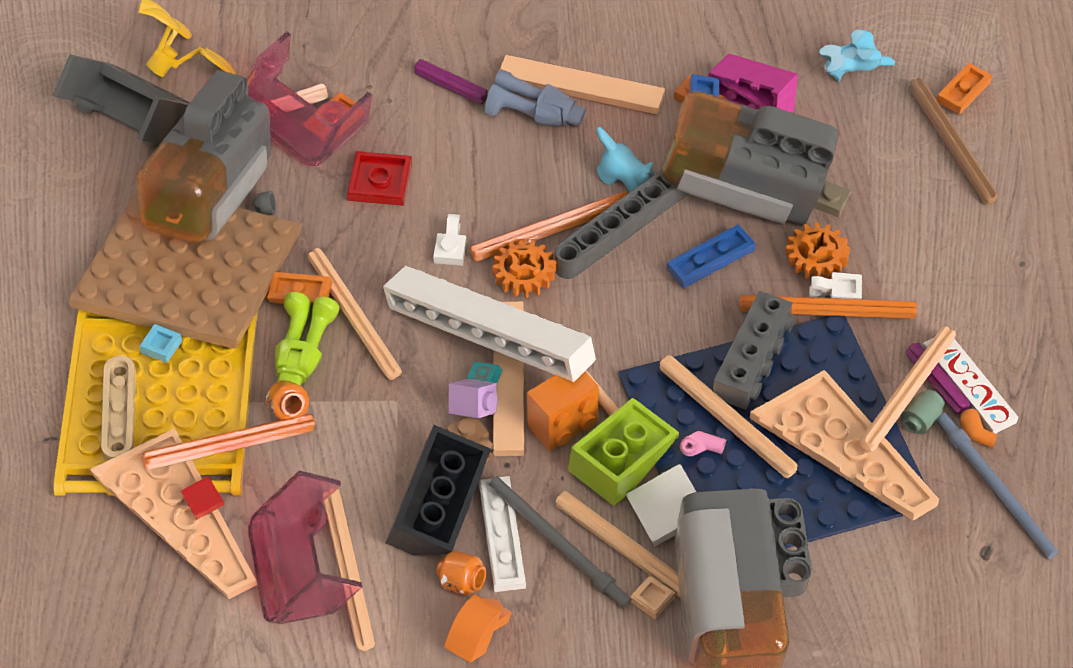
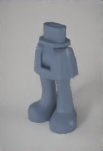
[484,69,586,127]

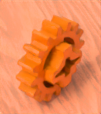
[785,222,850,279]
[492,239,556,298]

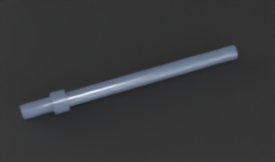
[937,413,1059,559]

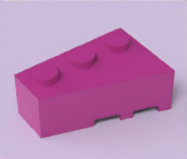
[708,53,798,113]

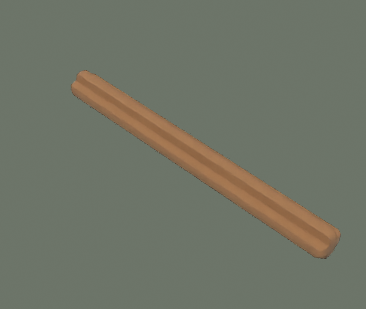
[909,77,998,205]

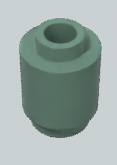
[901,389,944,434]

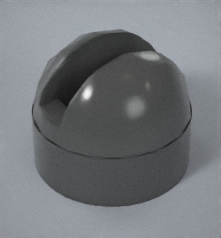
[253,191,276,215]

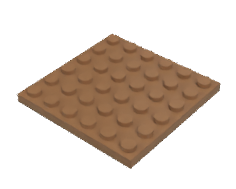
[69,184,301,349]

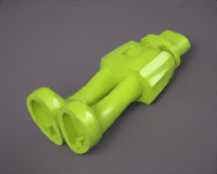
[275,292,340,386]

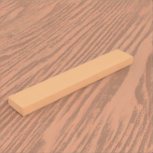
[500,55,665,115]
[493,302,524,456]

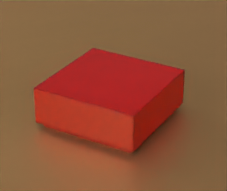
[181,476,224,520]

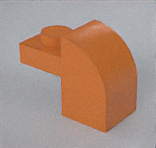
[444,595,512,663]

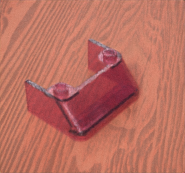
[246,31,372,166]
[248,470,363,624]

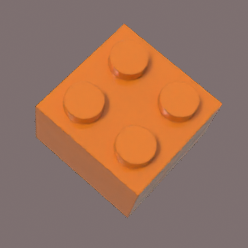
[527,371,599,451]

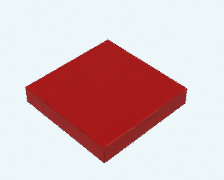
[347,151,412,206]

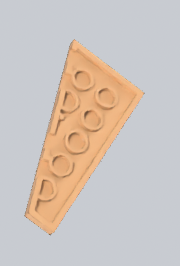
[750,370,939,521]
[90,428,257,599]

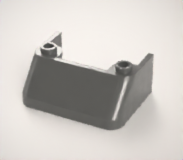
[53,54,190,147]

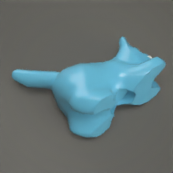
[819,30,895,82]
[596,127,656,192]

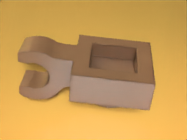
[446,416,495,463]

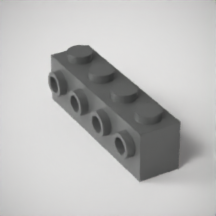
[713,291,795,410]

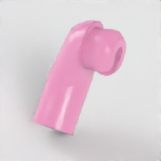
[680,431,726,456]

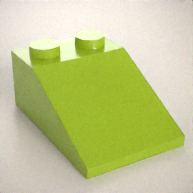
[568,398,679,506]

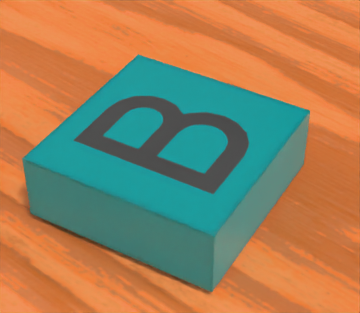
[466,361,503,383]

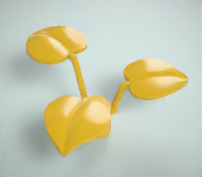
[138,0,237,77]

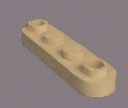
[101,356,136,461]

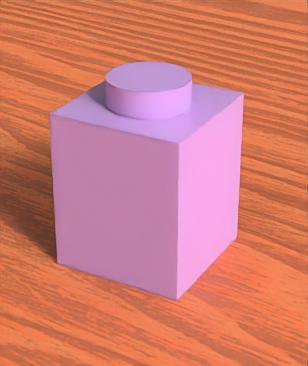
[449,378,498,418]

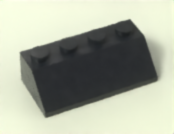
[385,425,491,555]

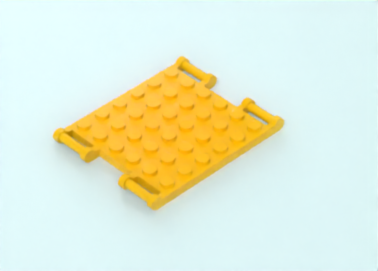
[54,309,258,496]

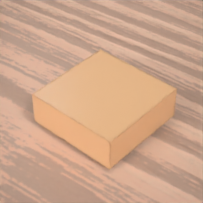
[630,575,675,619]

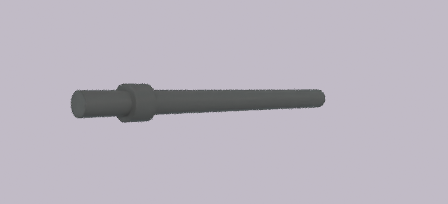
[489,476,632,609]

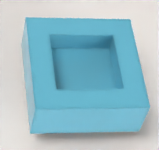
[139,324,182,363]

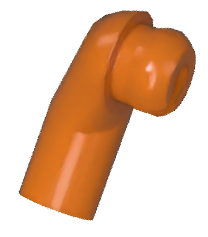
[960,409,998,448]

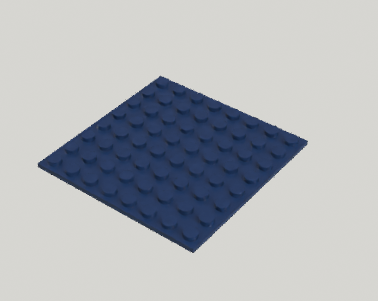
[618,316,925,548]

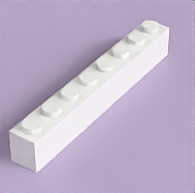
[383,266,596,382]

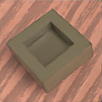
[814,181,851,218]

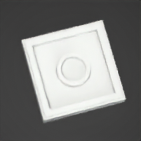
[626,464,696,547]

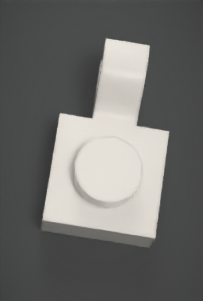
[434,214,467,266]
[809,272,862,299]

